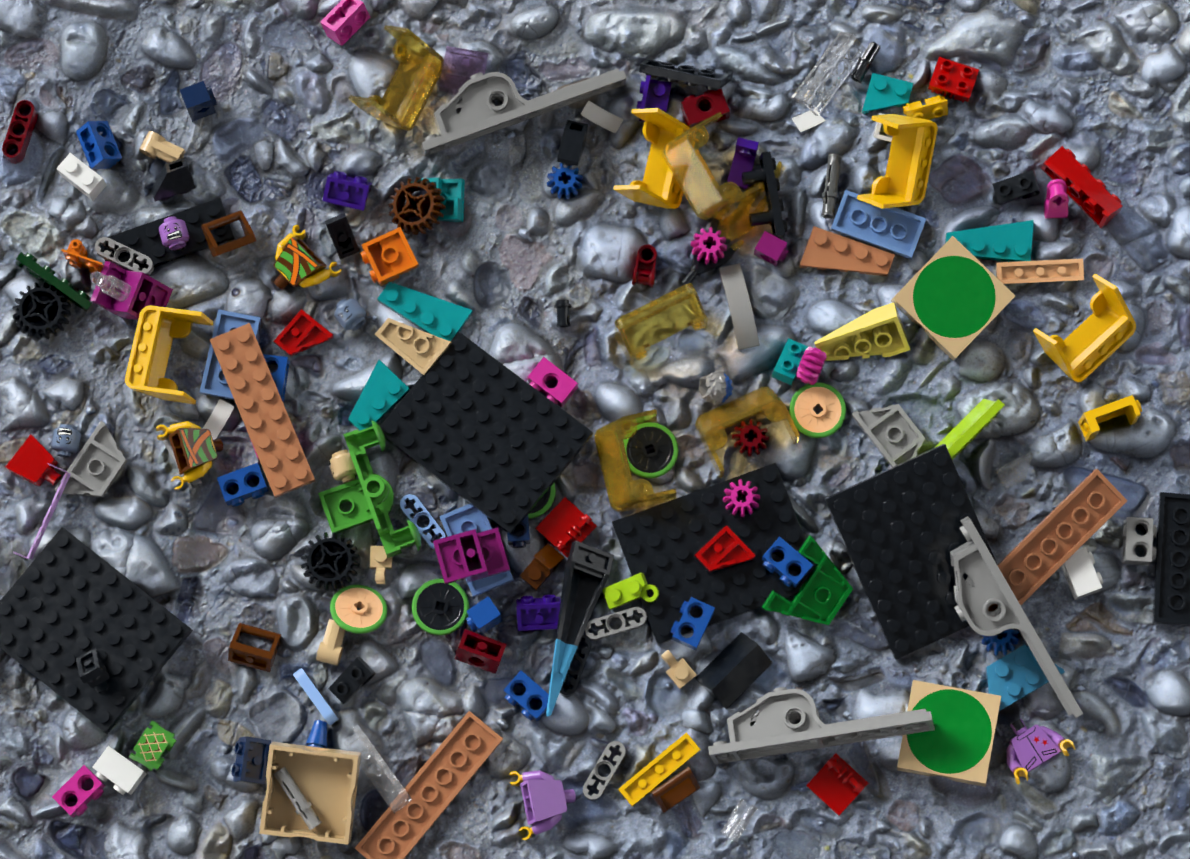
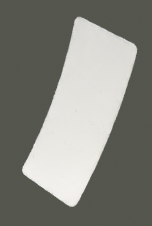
[581,101,623,133]
[792,108,826,132]
[202,399,234,440]

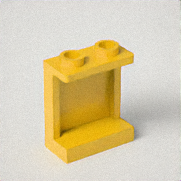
[1078,395,1142,442]

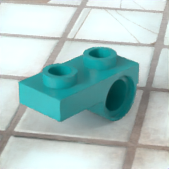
[771,338,808,385]

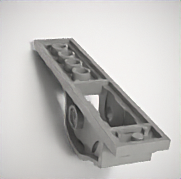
[422,69,627,156]
[950,516,1083,718]
[708,687,935,765]

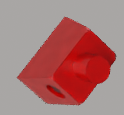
[5,434,62,487]

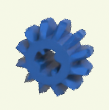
[547,163,583,199]
[982,628,1019,656]

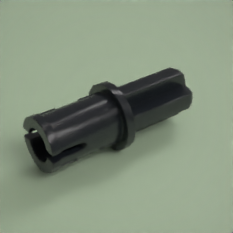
[849,42,881,83]

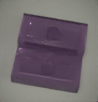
[439,46,489,94]

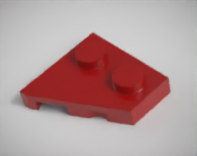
[273,309,334,357]
[695,525,756,572]

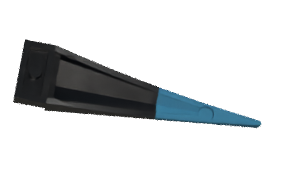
[546,541,614,717]

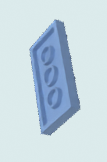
[830,190,926,260]
[200,309,261,400]
[439,504,514,597]

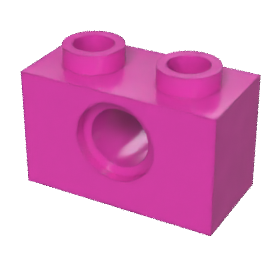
[528,357,578,407]

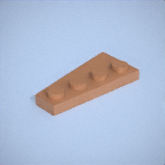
[799,226,895,276]

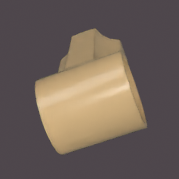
[139,131,185,163]
[316,619,346,666]

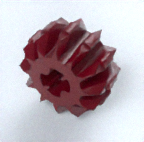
[732,419,769,457]

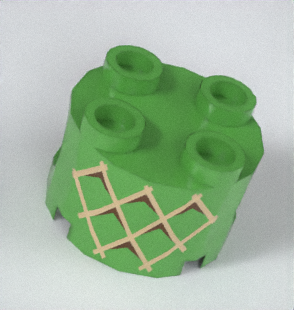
[129,720,177,772]

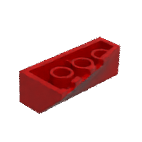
[1041,146,1123,229]

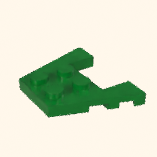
[762,535,853,625]

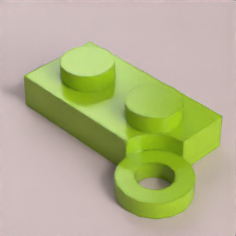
[603,573,659,609]

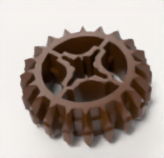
[388,177,446,235]

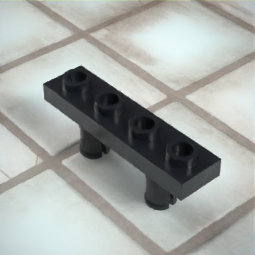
[742,151,787,239]

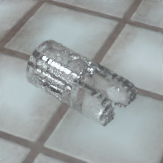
[90,271,131,302]
[720,799,758,843]

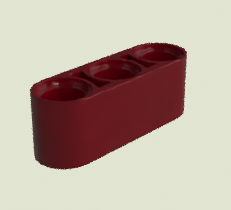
[2,100,38,164]

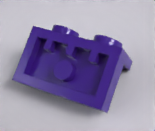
[636,75,672,122]
[322,171,372,211]
[516,595,561,631]

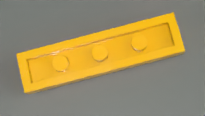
[618,732,701,807]

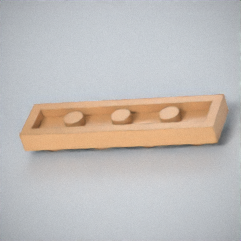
[996,258,1084,284]

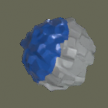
[699,370,733,405]

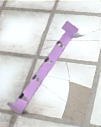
[13,463,71,559]

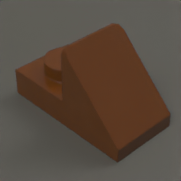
[520,544,565,591]

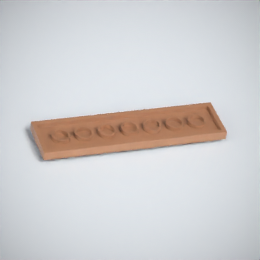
[209,323,316,498]
[988,469,1127,611]
[354,711,504,859]

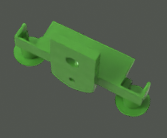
[318,421,421,558]

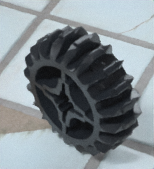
[12,282,71,340]
[301,532,360,591]

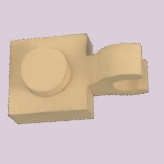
[370,546,393,584]
[661,650,697,690]

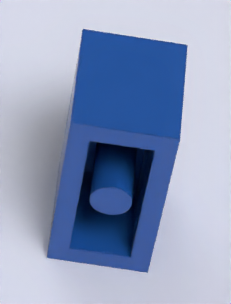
[466,596,502,635]

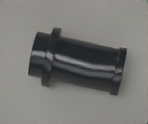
[554,300,571,328]

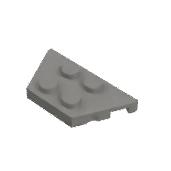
[851,404,925,467]
[54,421,127,498]

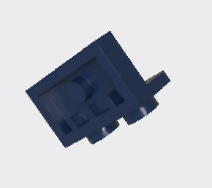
[231,736,271,785]

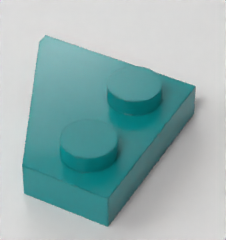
[862,73,913,114]

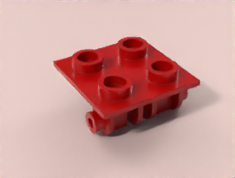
[928,57,979,103]
[535,497,597,558]
[806,753,869,816]

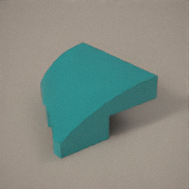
[421,178,465,222]

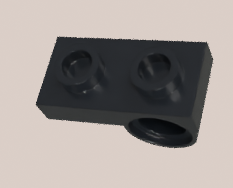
[992,170,1040,205]
[328,657,376,704]

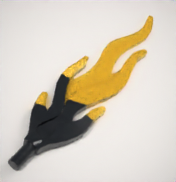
[681,161,782,287]

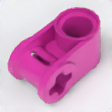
[1044,179,1069,219]

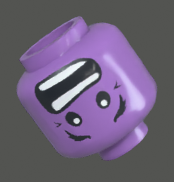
[159,216,189,250]

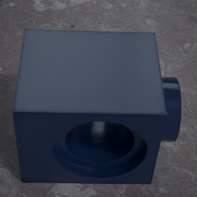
[507,515,530,548]

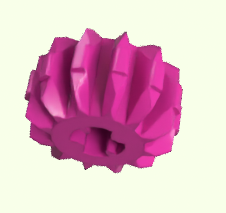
[690,227,727,265]
[796,346,827,385]
[723,479,760,517]

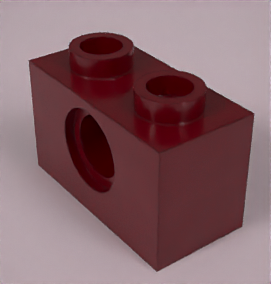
[681,88,730,130]
[454,629,506,674]

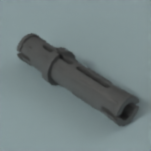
[821,154,842,219]

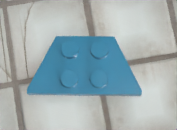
[986,645,1065,711]

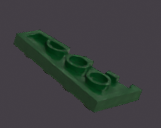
[15,252,92,312]

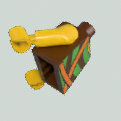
[274,225,342,290]
[156,421,223,490]

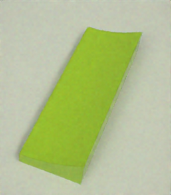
[934,398,1005,460]

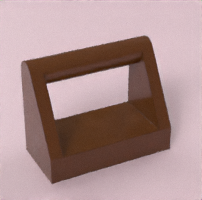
[201,210,257,257]
[228,623,282,672]
[651,767,700,814]

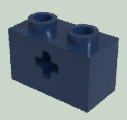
[180,81,218,122]

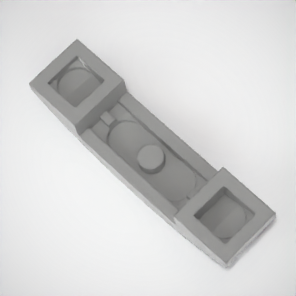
[719,263,760,350]

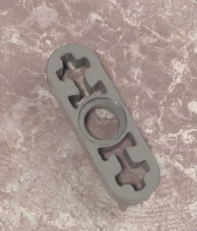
[95,237,154,276]
[585,607,647,641]
[583,741,625,801]

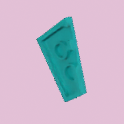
[348,360,410,431]

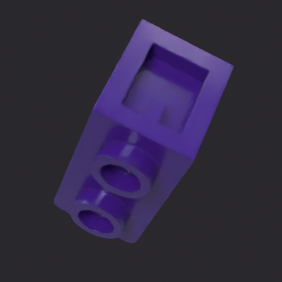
[727,137,759,189]

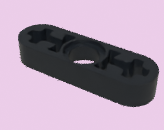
[560,634,592,697]

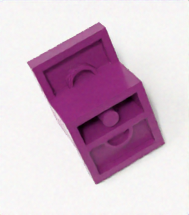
[90,261,173,320]
[433,528,510,584]

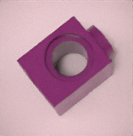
[754,231,789,266]

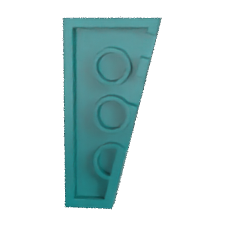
[945,220,1034,262]
[377,282,473,341]

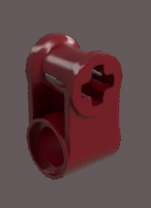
[632,244,657,288]

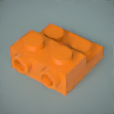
[360,227,419,287]

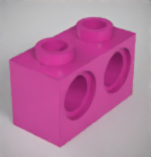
[320,0,370,46]
[52,765,106,817]

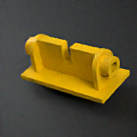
[902,95,948,120]

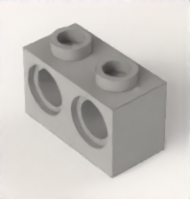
[1122,517,1157,566]

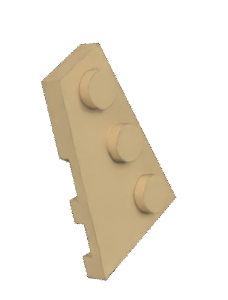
[374,318,452,375]

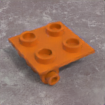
[61,239,104,276]

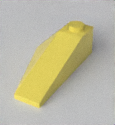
[814,302,910,361]

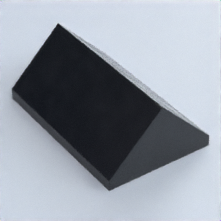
[695,632,773,710]

